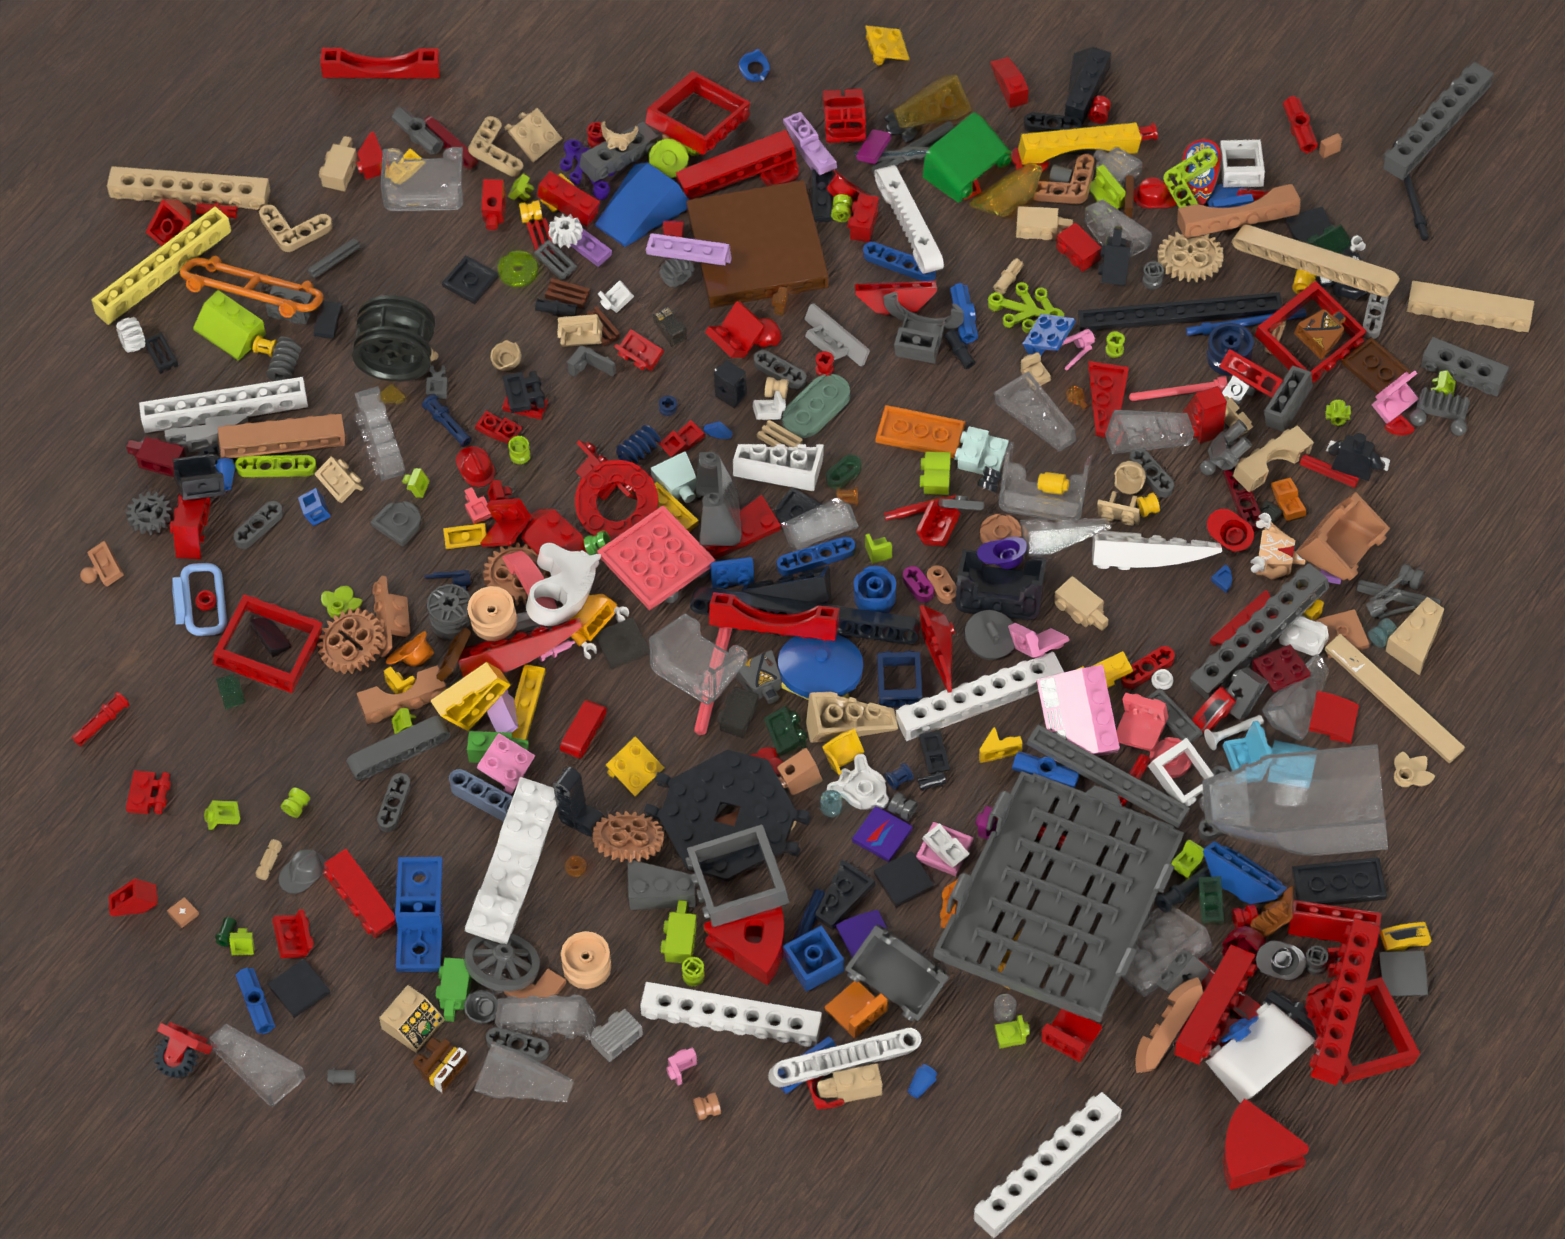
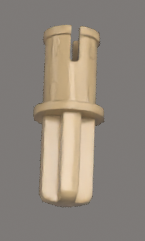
[993,258,1023,295]

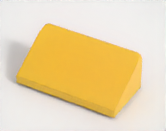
[443,523,486,549]

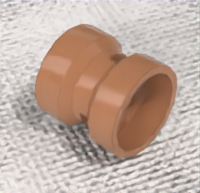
[693,1092,721,1120]

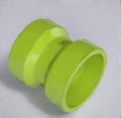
[831,194,853,222]
[508,436,530,464]
[281,787,310,818]
[682,957,705,986]

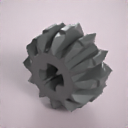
[659,258,695,288]

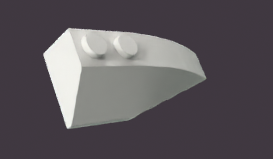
[1092,530,1222,570]

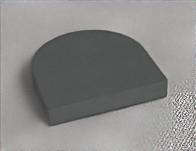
[370,501,421,547]

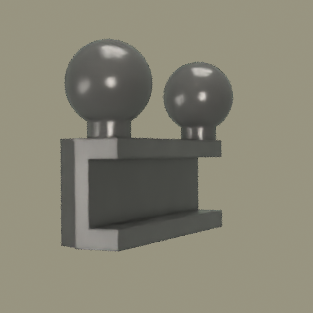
[1410,387,1470,436]

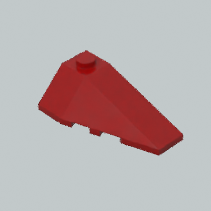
[919,605,955,693]

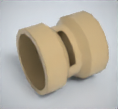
[765,377,789,400]

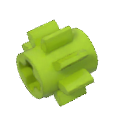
[1326,400,1351,426]

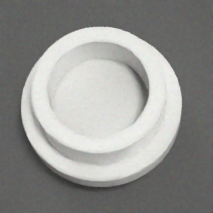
[1152,669,1173,690]

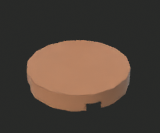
[980,514,1022,544]

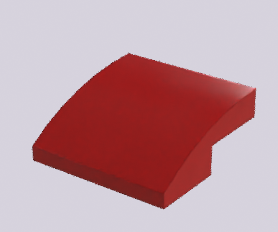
[1309,691,1359,744]

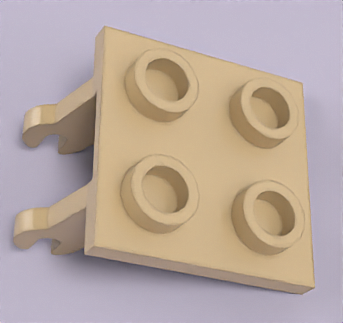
[505,108,562,162]
[1097,491,1140,526]

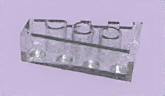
[994,371,1076,451]
[355,386,405,481]

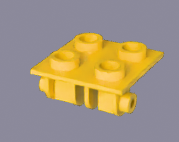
[865,26,909,65]
[606,736,664,796]

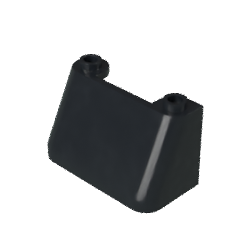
[955,549,1047,620]

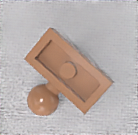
[80,541,124,586]

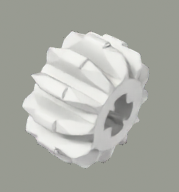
[548,214,583,248]
[116,317,145,352]

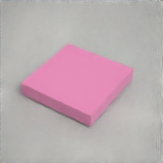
[916,822,974,876]

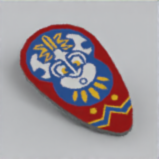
[1182,139,1222,206]

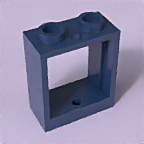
[877,651,922,708]

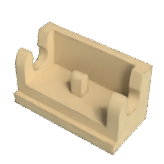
[558,314,603,347]

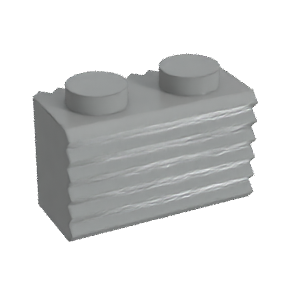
[590,1009,643,1062]

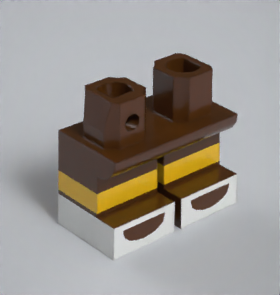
[413,1038,469,1093]

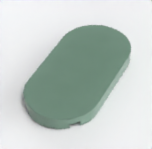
[782,374,850,438]

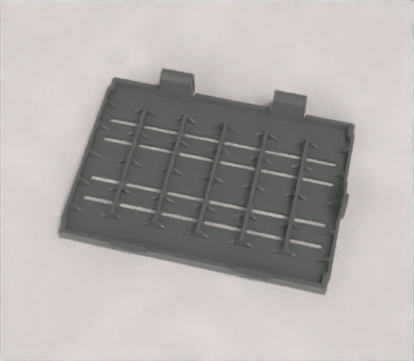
[933,771,1185,1022]

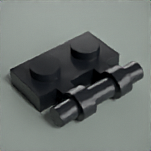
[502,371,545,414]

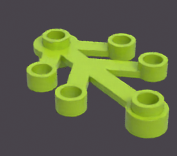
[988,282,1064,333]

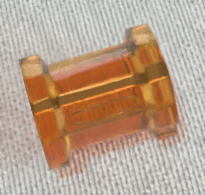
[837,487,858,506]

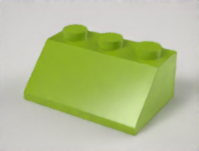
[193,290,266,361]

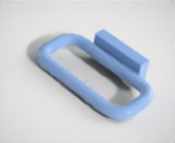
[172,563,227,636]

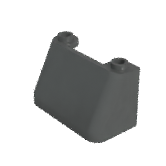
[696,452,742,546]
[845,924,951,1022]

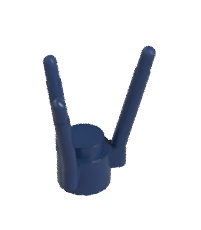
[425,569,471,605]

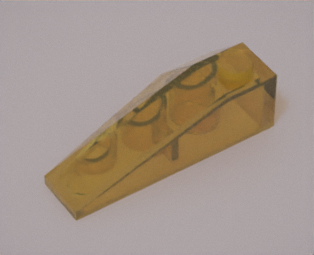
[893,75,972,128]

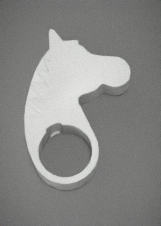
[526,543,601,626]

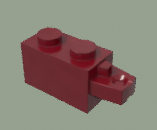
[126,437,186,478]

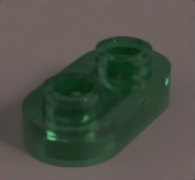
[826,455,861,489]

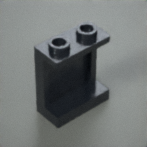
[173,454,225,500]

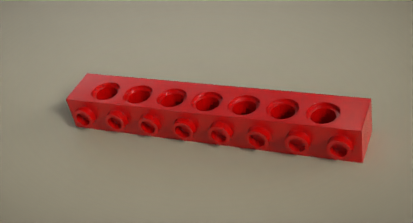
[1309,918,1380,1086]

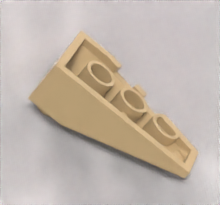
[806,692,898,743]

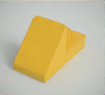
[979,727,1023,763]

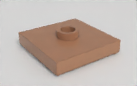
[1315,609,1370,658]

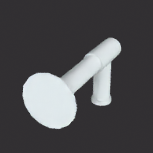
[1204,715,1268,750]

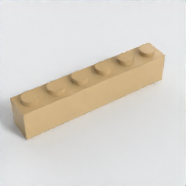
[1407,280,1534,332]

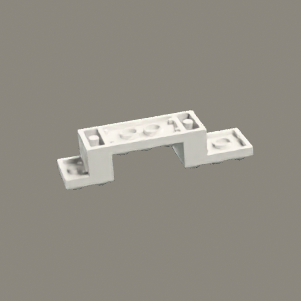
[465,777,557,944]

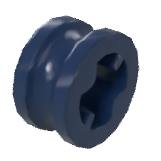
[659,396,677,416]

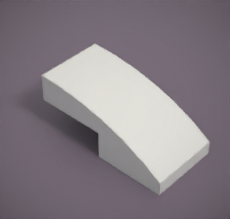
[922,824,969,868]

